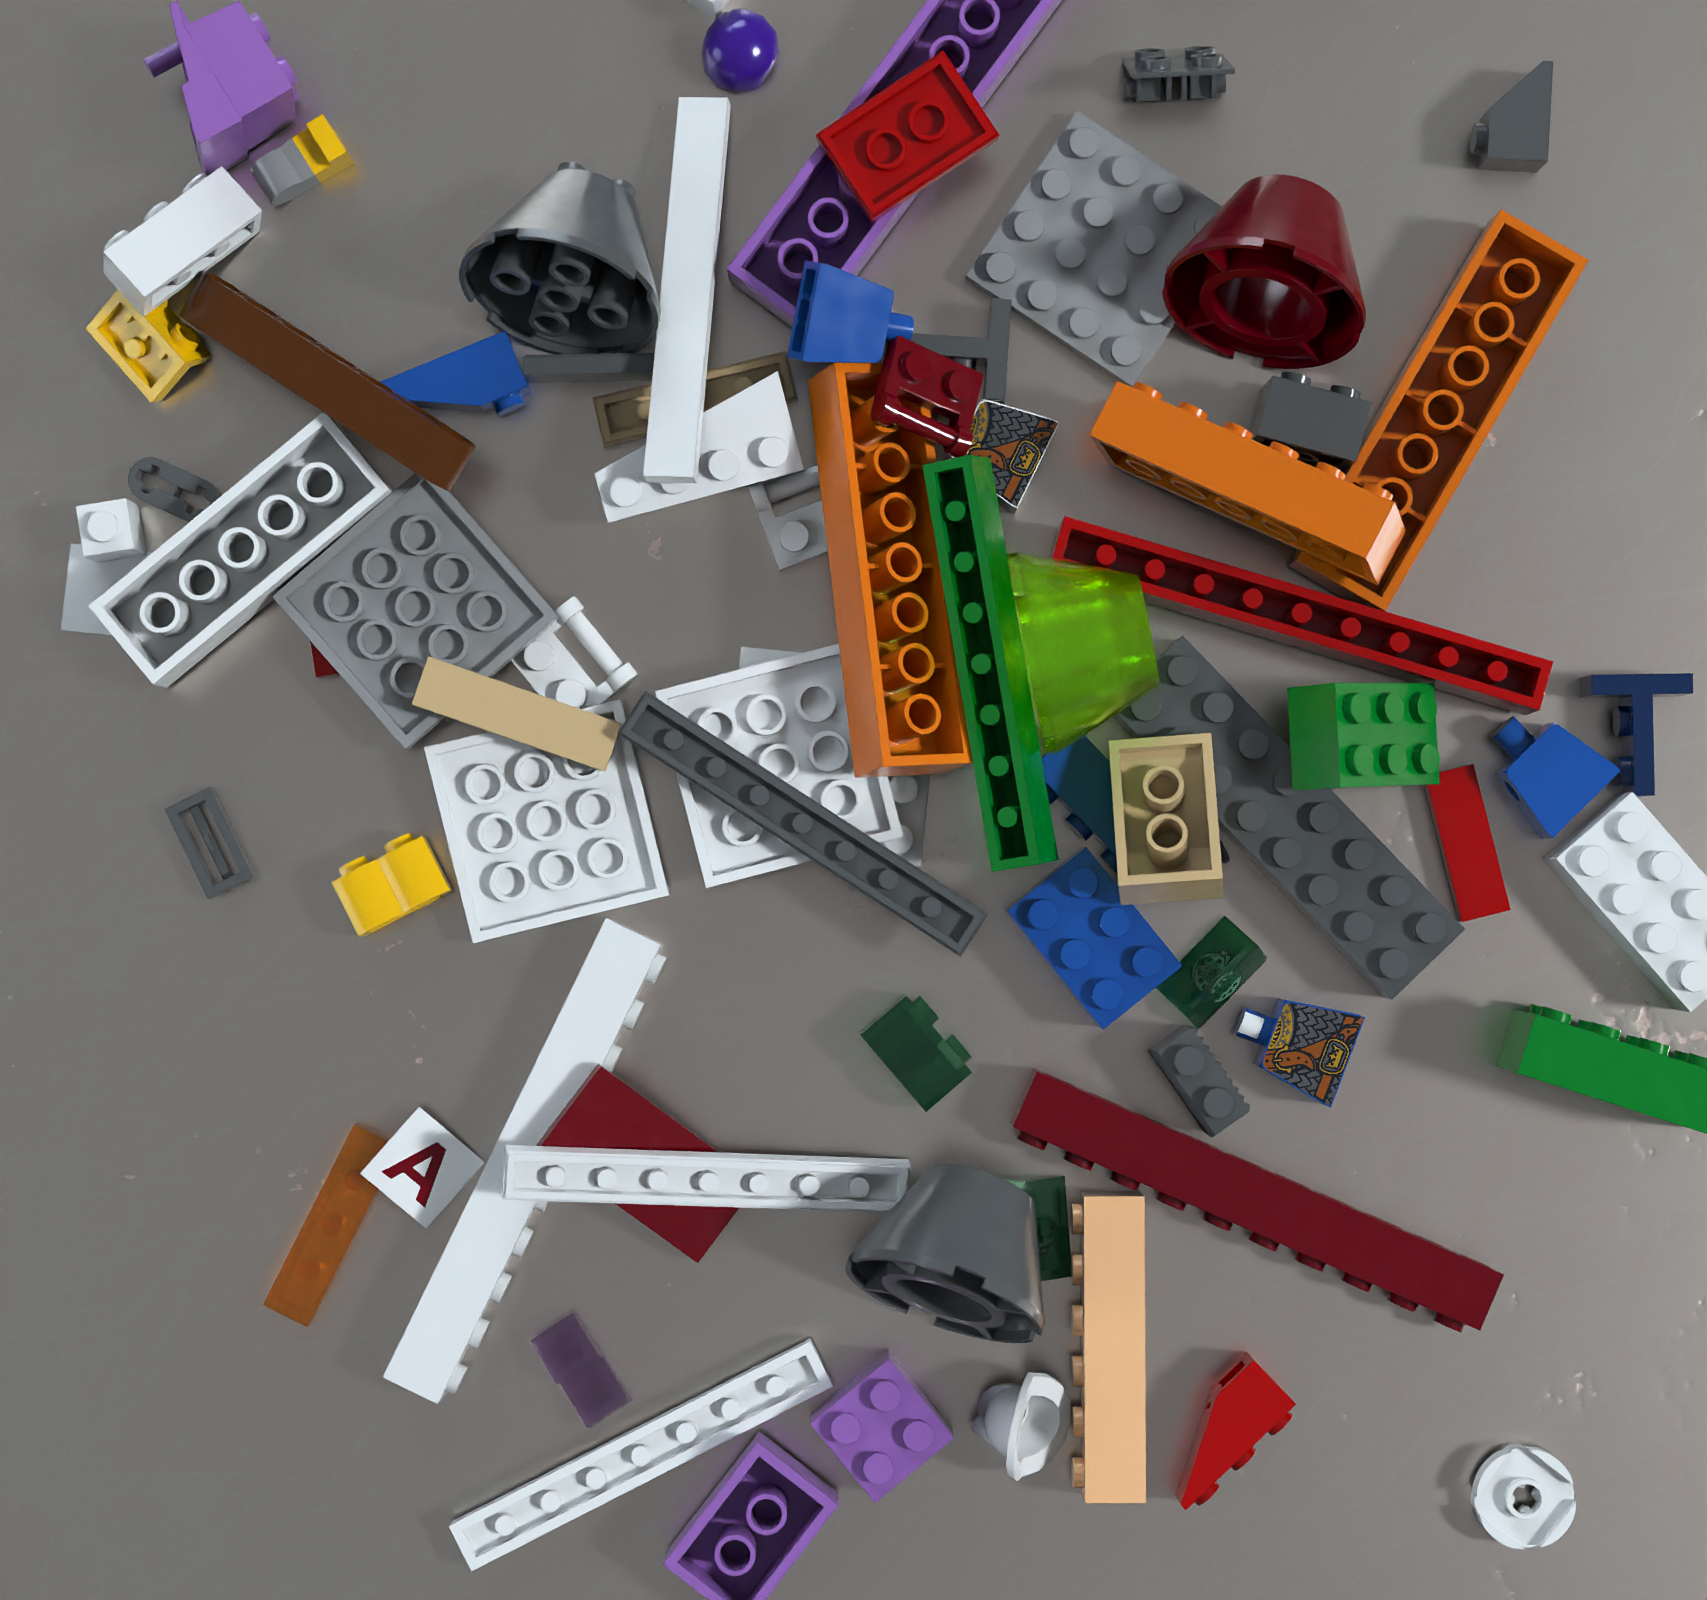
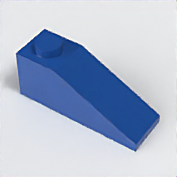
[380,331,533,415]

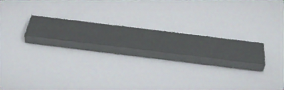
[617,691,988,957]

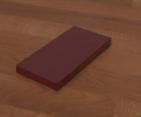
[536,1063,740,1263]

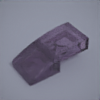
[531,1313,633,1428]

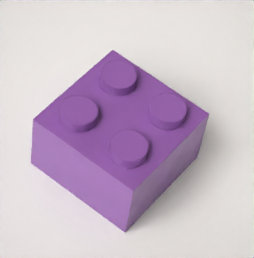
[810,1349,954,1503]

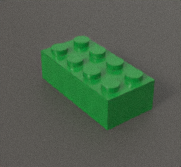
[1495,1004,1707,1134]

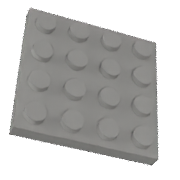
[965,110,1222,387]
[272,473,560,750]

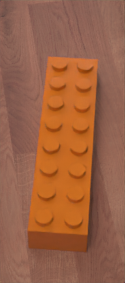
[1289,209,1589,611]
[808,362,973,778]

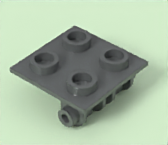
[1122,46,1235,102]

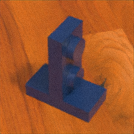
[1579,673,1693,797]

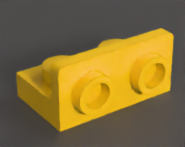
[85,289,211,403]

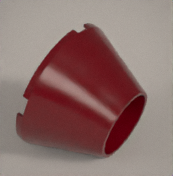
[1162,174,1366,369]

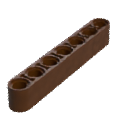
[179,270,476,491]

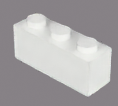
[103,166,262,317]

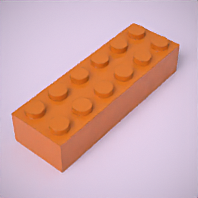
[1089,381,1406,585]

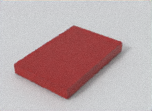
[815,51,1000,223]

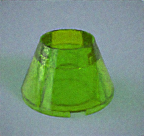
[1007,551,1160,756]

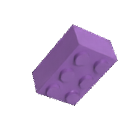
[663,1431,839,1600]

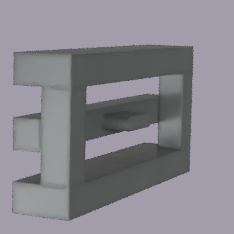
[164,787,257,899]

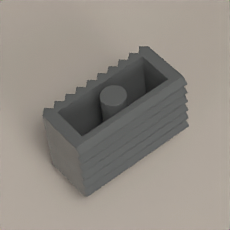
[1148,1025,1250,1137]

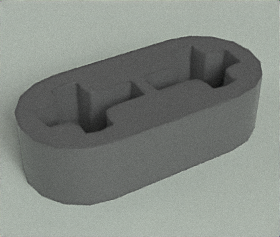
[128,457,222,522]

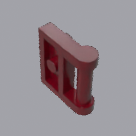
[870,335,984,458]

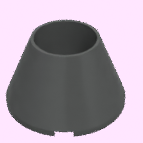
[845,1164,1045,1343]

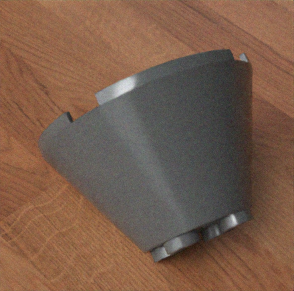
[459,162,661,354]

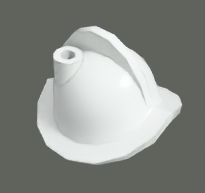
[971,1372,1071,1482]

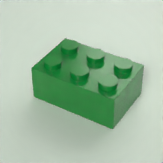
[1287,683,1440,791]

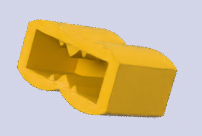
[331,833,453,937]

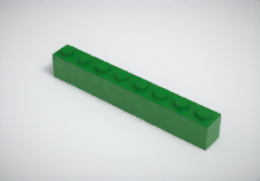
[922,455,1059,872]

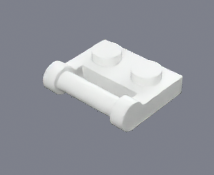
[747,465,828,571]
[511,596,638,709]

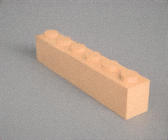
[1071,1191,1146,1503]

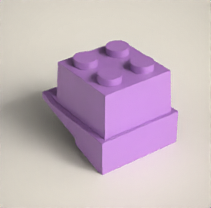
[143,0,299,176]

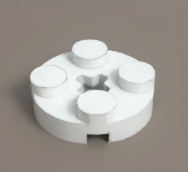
[1470,1443,1576,1550]

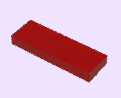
[1424,764,1511,922]

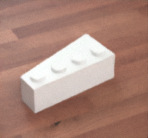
[594,371,804,523]

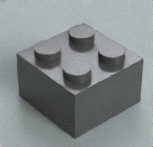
[1249,372,1372,472]

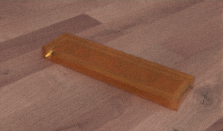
[263,1123,390,1327]

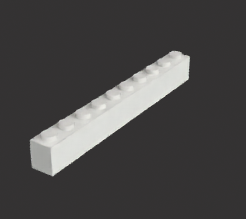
[383,917,667,1404]

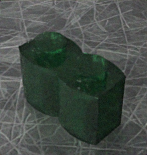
[859,994,972,1112]

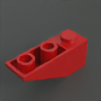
[1175,1352,1296,1510]

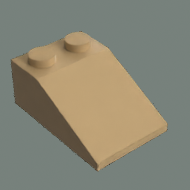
[1108,733,1224,905]

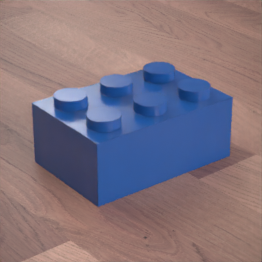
[1005,847,1182,1030]

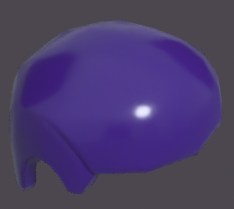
[701,9,779,93]

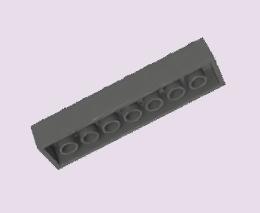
[1105,635,1465,1000]

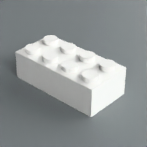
[1543,792,1707,1012]

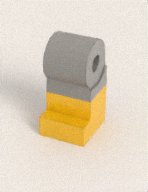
[250,114,355,206]

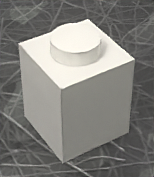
[76,498,147,563]

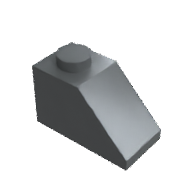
[1470,60,1553,173]

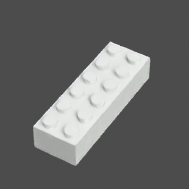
[89,412,393,688]

